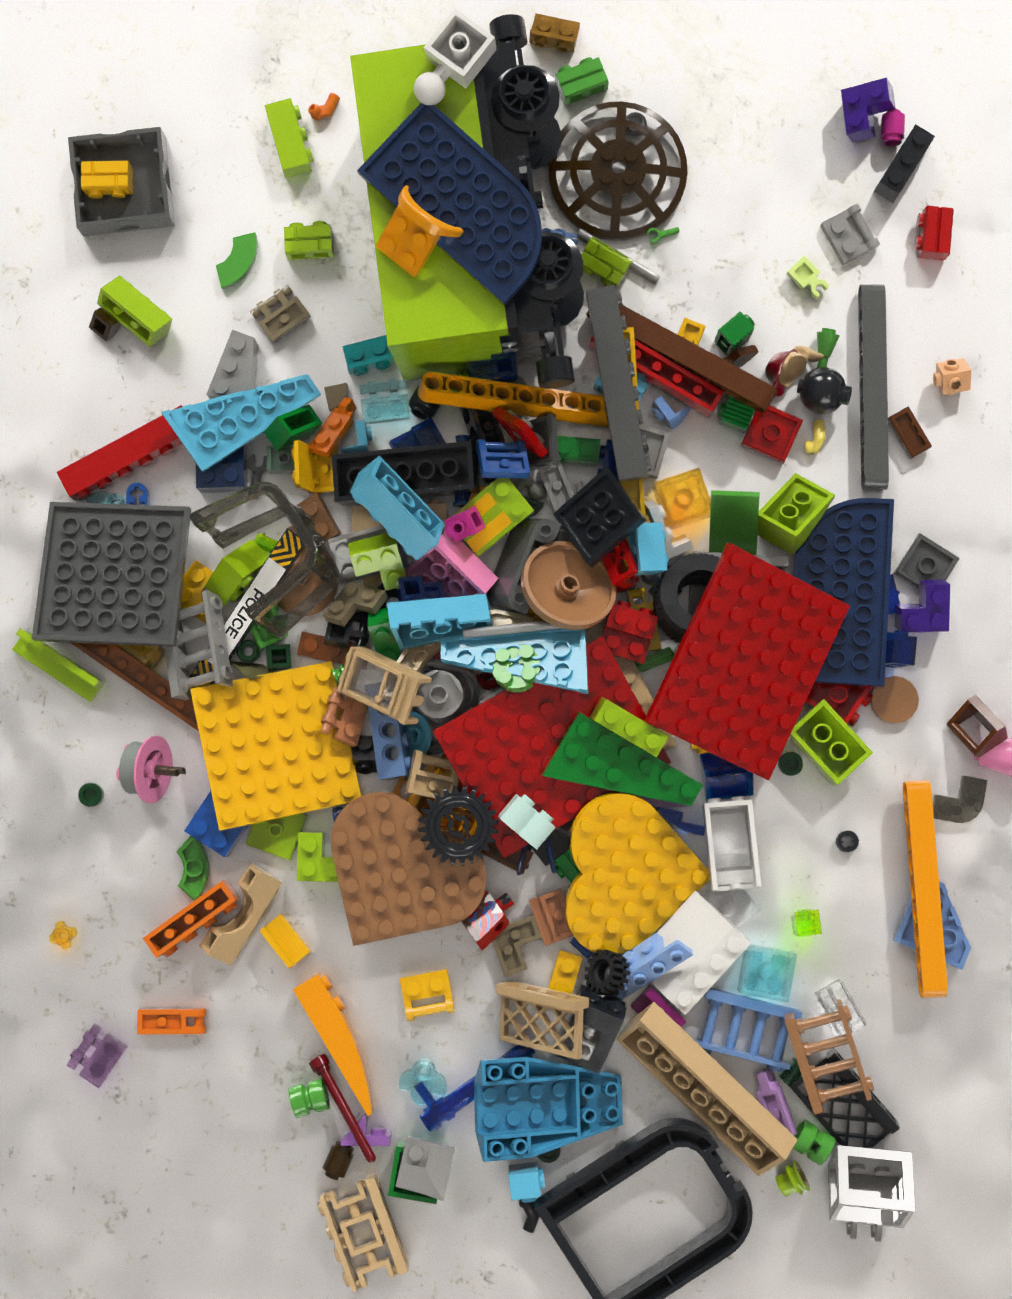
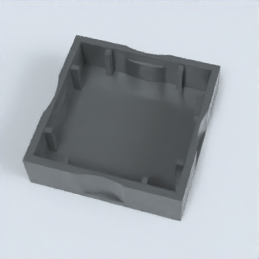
[68,127,175,236]

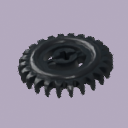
[418,785,499,866]

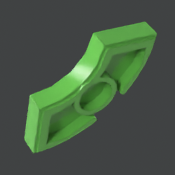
[216,232,258,290]
[176,836,209,901]

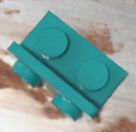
[342,335,395,376]

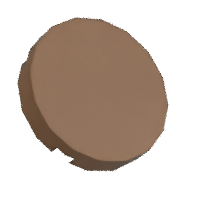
[870,676,919,724]

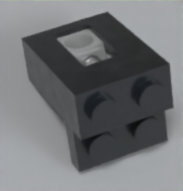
[554,984,627,1074]

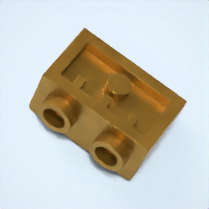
[529,13,580,53]

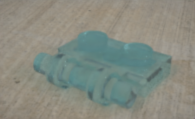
[359,379,410,424]

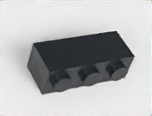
[874,124,935,203]

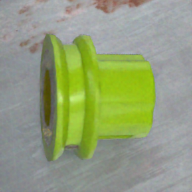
[775,1161,810,1197]

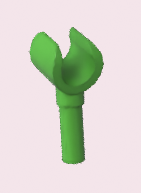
[647,227,680,245]

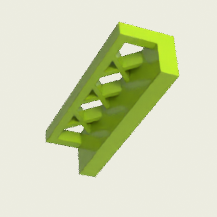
[12,628,105,702]

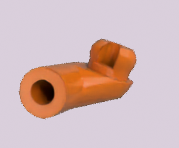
[308,93,340,120]

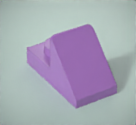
[341,1113,391,1146]

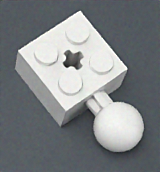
[413,8,497,105]

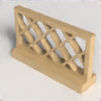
[496,980,589,1060]

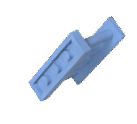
[693,988,803,1072]

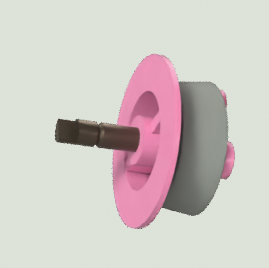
[116,736,186,803]

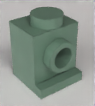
[267,446,295,474]

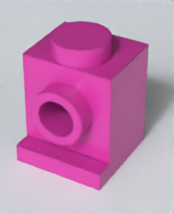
[445,506,486,542]

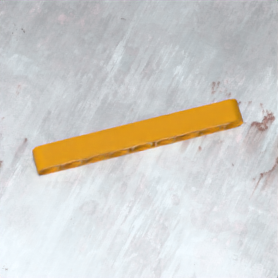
[417,372,609,428]
[903,780,948,998]

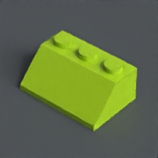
[789,699,873,785]

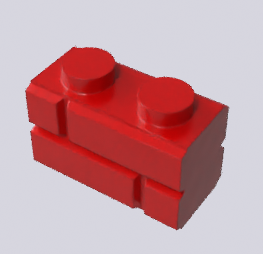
[914,206,954,261]

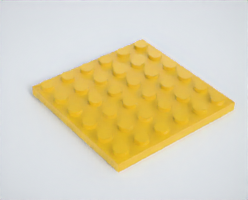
[190,661,361,831]

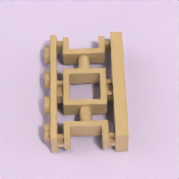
[317,1172,409,1292]

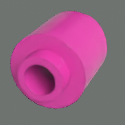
[881,109,905,146]

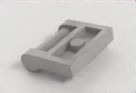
[820,204,880,265]

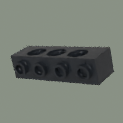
[459,392,509,483]

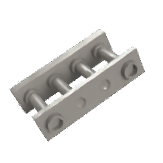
[164,590,233,701]

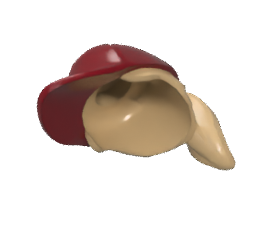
[765,346,824,397]

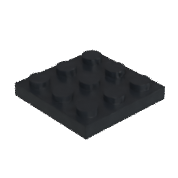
[553,467,646,567]

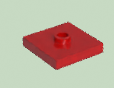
[741,405,803,464]

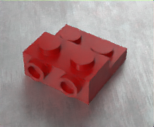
[601,600,659,664]
[805,683,874,727]

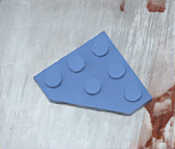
[893,882,971,970]

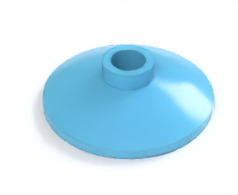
[406,712,431,756]

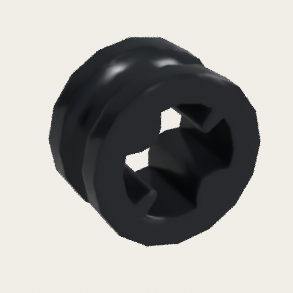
[836,830,859,852]

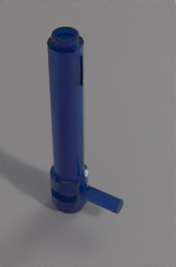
[414,1045,536,1132]

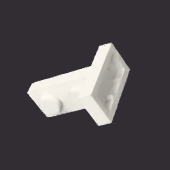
[645,499,693,559]

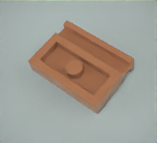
[529,888,573,946]

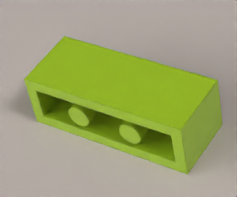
[264,98,314,178]
[97,275,173,347]
[589,697,669,757]

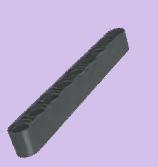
[858,284,889,490]

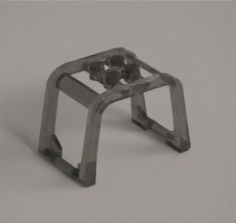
[190,482,339,639]

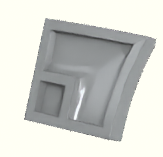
[396,1136,455,1201]

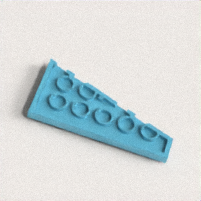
[161,374,321,473]
[441,628,589,694]

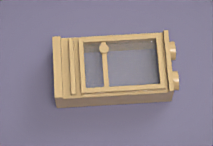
[337,646,432,725]

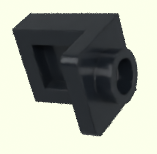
[352,736,377,774]

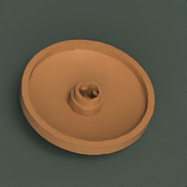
[521,541,616,630]

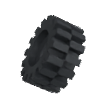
[584,949,630,997]

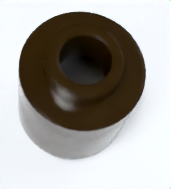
[322,1141,354,1180]

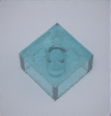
[737,944,797,1003]

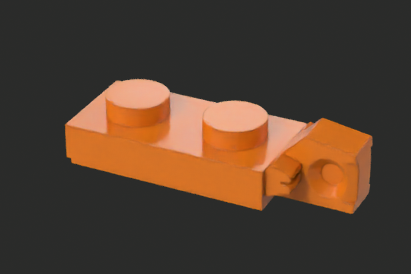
[308,397,357,457]

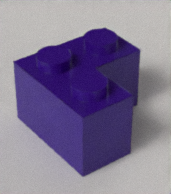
[841,77,896,143]
[895,580,950,633]

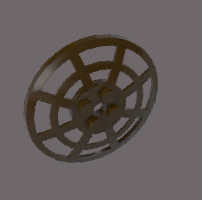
[549,101,688,241]

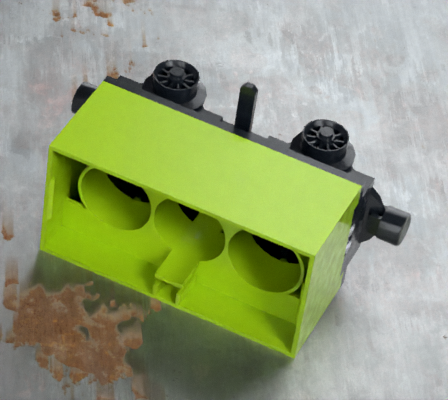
[350,14,584,389]

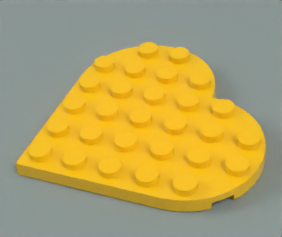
[564,792,710,954]

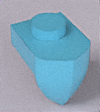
[340,420,373,453]

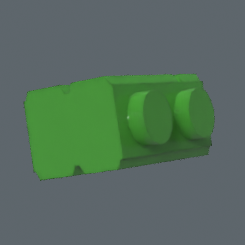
[555,57,609,106]

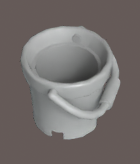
[412,659,480,728]

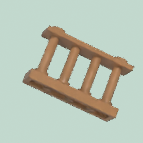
[784,999,874,1115]

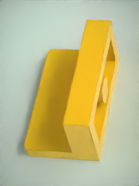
[259,913,311,968]

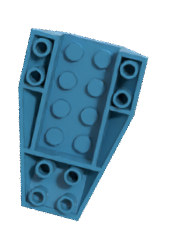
[474,1057,623,1162]

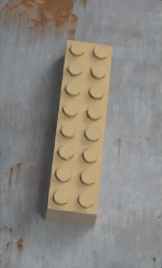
[616,1002,798,1176]

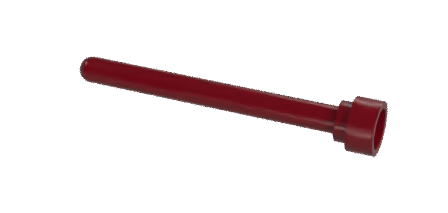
[309,1054,376,1163]

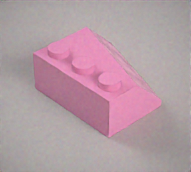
[405,531,499,598]

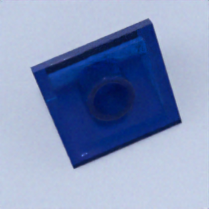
[699,753,754,801]

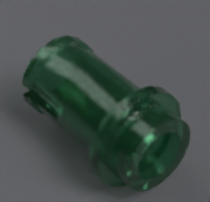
[779,1057,801,1087]

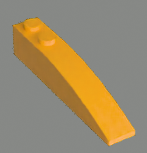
[293,972,374,1116]

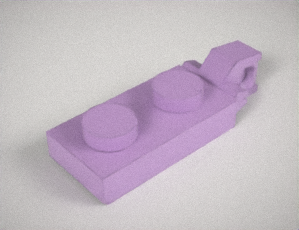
[756,1069,798,1135]

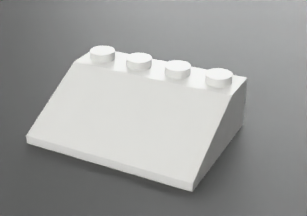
[651,890,751,1015]

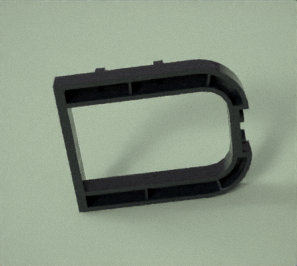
[533,1118,753,1299]

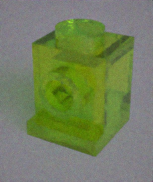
[791,909,822,937]

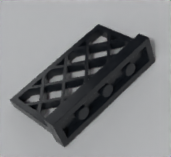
[790,1048,900,1149]

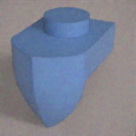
[652,396,691,430]

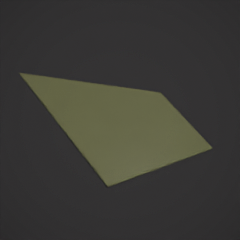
[229,661,273,680]

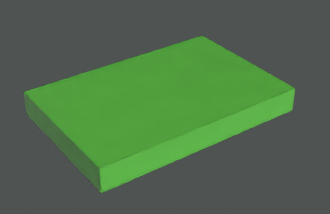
[709,490,760,555]

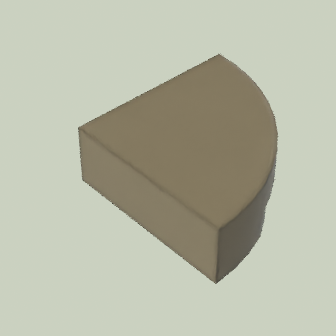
[324,383,348,411]

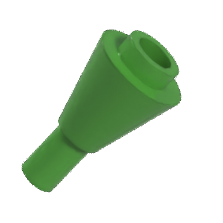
[817,328,840,368]

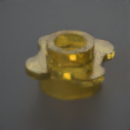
[49,921,77,949]

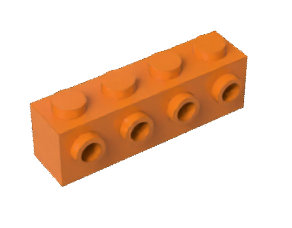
[143,879,240,958]

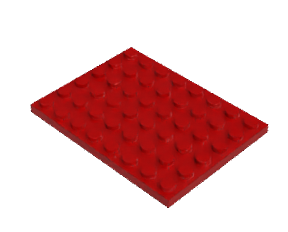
[644,543,850,781]
[432,636,671,858]

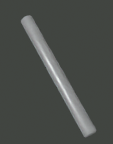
[577,229,660,284]
[463,621,561,639]

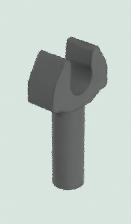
[246,454,268,499]

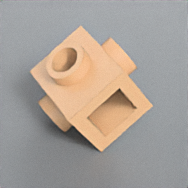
[933,358,971,395]

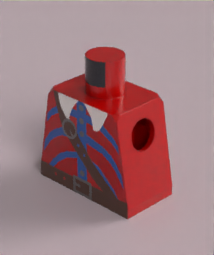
[461,891,514,950]

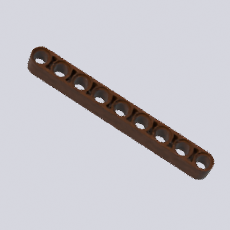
[586,305,778,413]

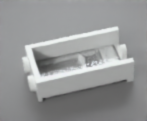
[702,796,762,892]

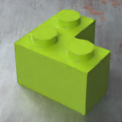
[348,533,408,591]
[204,539,269,606]
[297,832,338,882]

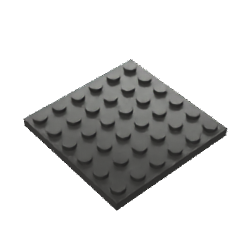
[32,502,191,647]

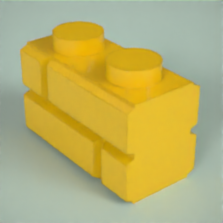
[81,161,133,199]

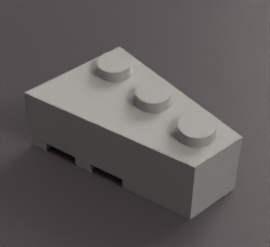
[206,330,258,399]

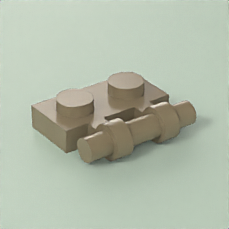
[250,285,311,344]

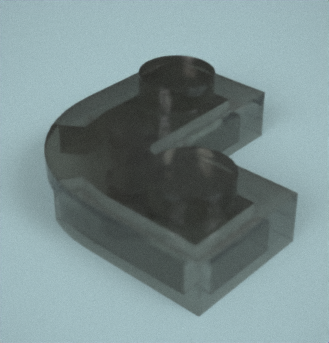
[933,776,987,823]

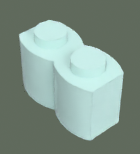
[498,794,556,850]

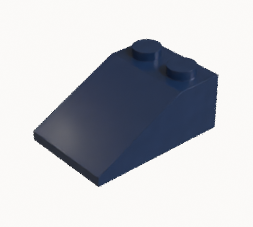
[196,444,248,493]

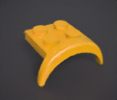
[375,185,463,277]

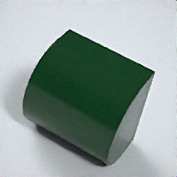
[266,644,292,670]

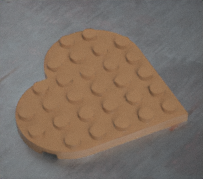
[330,792,487,946]

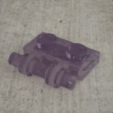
[66,1023,128,1089]

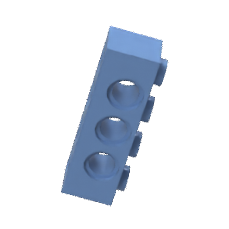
[365,682,412,780]

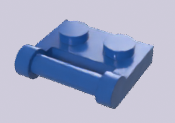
[475,439,530,479]

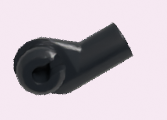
[519,1199,540,1233]

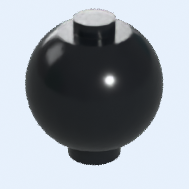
[797,367,852,415]

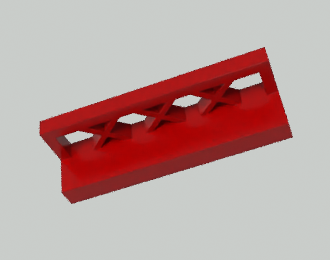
[603,539,639,589]

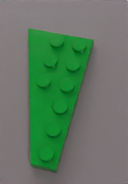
[541,712,703,806]

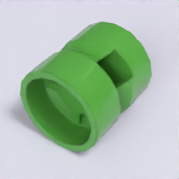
[288,1078,330,1119]
[793,1119,835,1166]

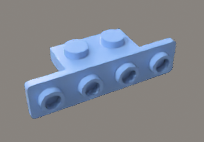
[614,933,693,1000]

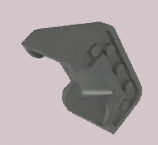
[486,518,561,616]

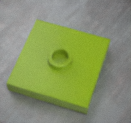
[246,813,307,860]

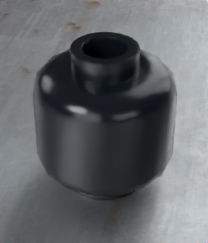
[409,385,442,420]

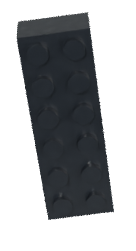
[332,441,480,505]

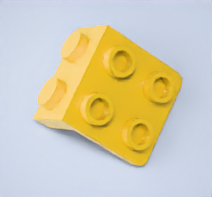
[291,440,338,494]

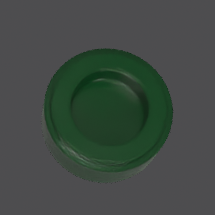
[778,752,803,776]
[78,783,104,807]

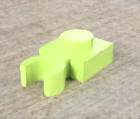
[786,256,829,299]

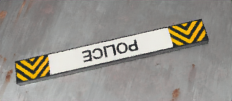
[190,528,308,688]

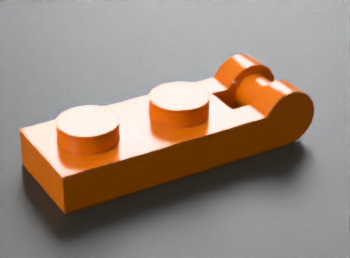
[137,1008,206,1034]

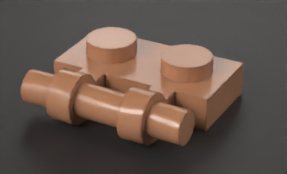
[320,687,368,748]

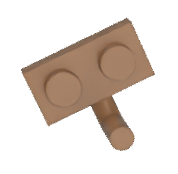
[288,493,342,546]

